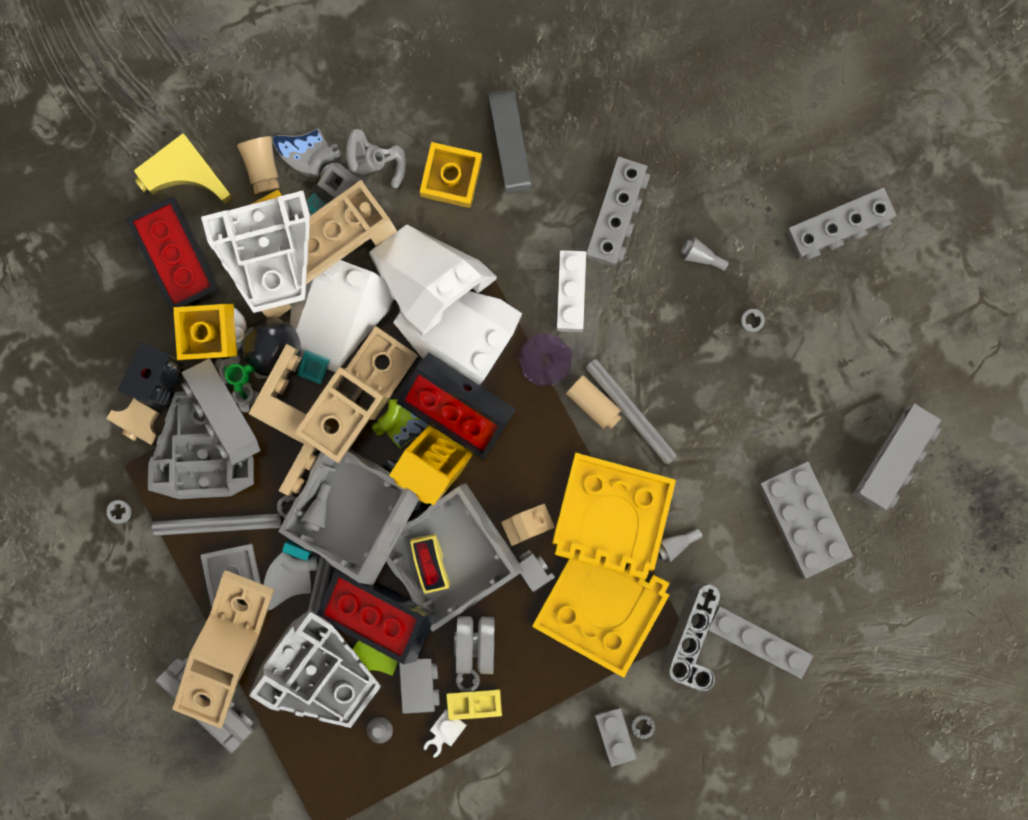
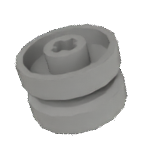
[454,616,495,674]

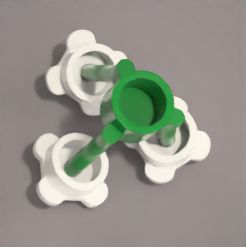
[215,356,269,412]

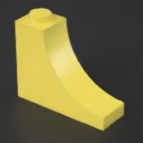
[134,133,233,204]

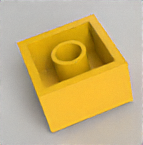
[420,142,482,208]
[173,304,237,360]

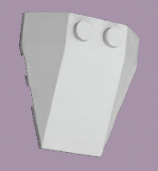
[201,190,310,313]
[369,225,497,336]
[290,260,394,373]
[393,291,522,385]

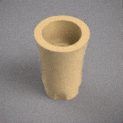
[237,136,279,194]

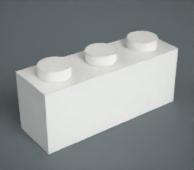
[557,251,586,332]

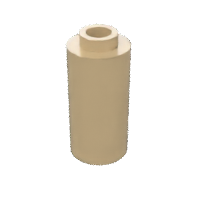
[566,375,621,429]

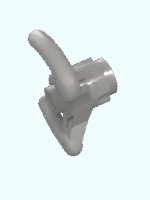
[346,129,406,188]

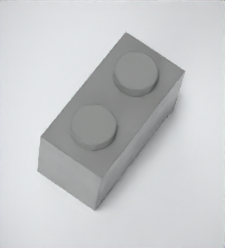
[400,658,440,714]
[595,707,636,767]

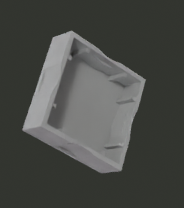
[278,448,419,585]
[386,483,524,632]

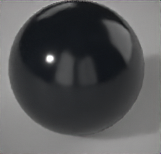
[242,318,301,376]

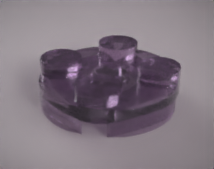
[519,333,572,386]

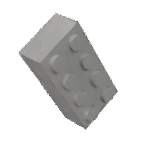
[853,403,941,511]
[758,462,853,579]

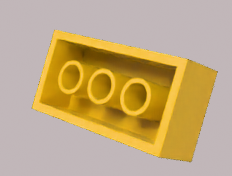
[389,425,473,506]

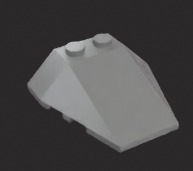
[148,391,254,499]
[249,610,381,728]

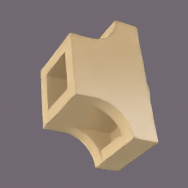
[106,398,159,446]
[501,504,555,546]

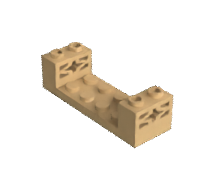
[262,180,397,318]

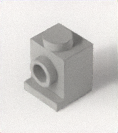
[317,163,364,198]
[517,550,555,592]

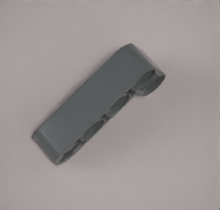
[487,88,532,194]
[661,582,720,691]

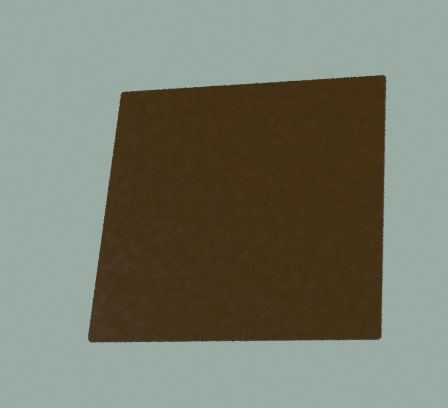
[125,280,679,820]

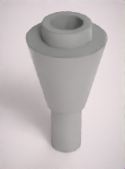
[681,237,729,271]
[300,483,331,533]
[658,528,702,563]
[367,717,393,743]

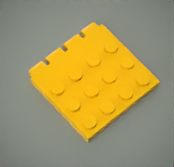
[552,453,676,579]
[532,551,670,678]

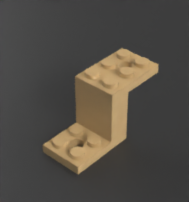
[294,326,419,463]
[248,344,331,496]
[172,570,275,729]

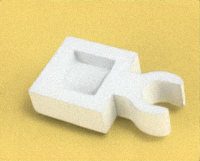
[424,709,467,757]

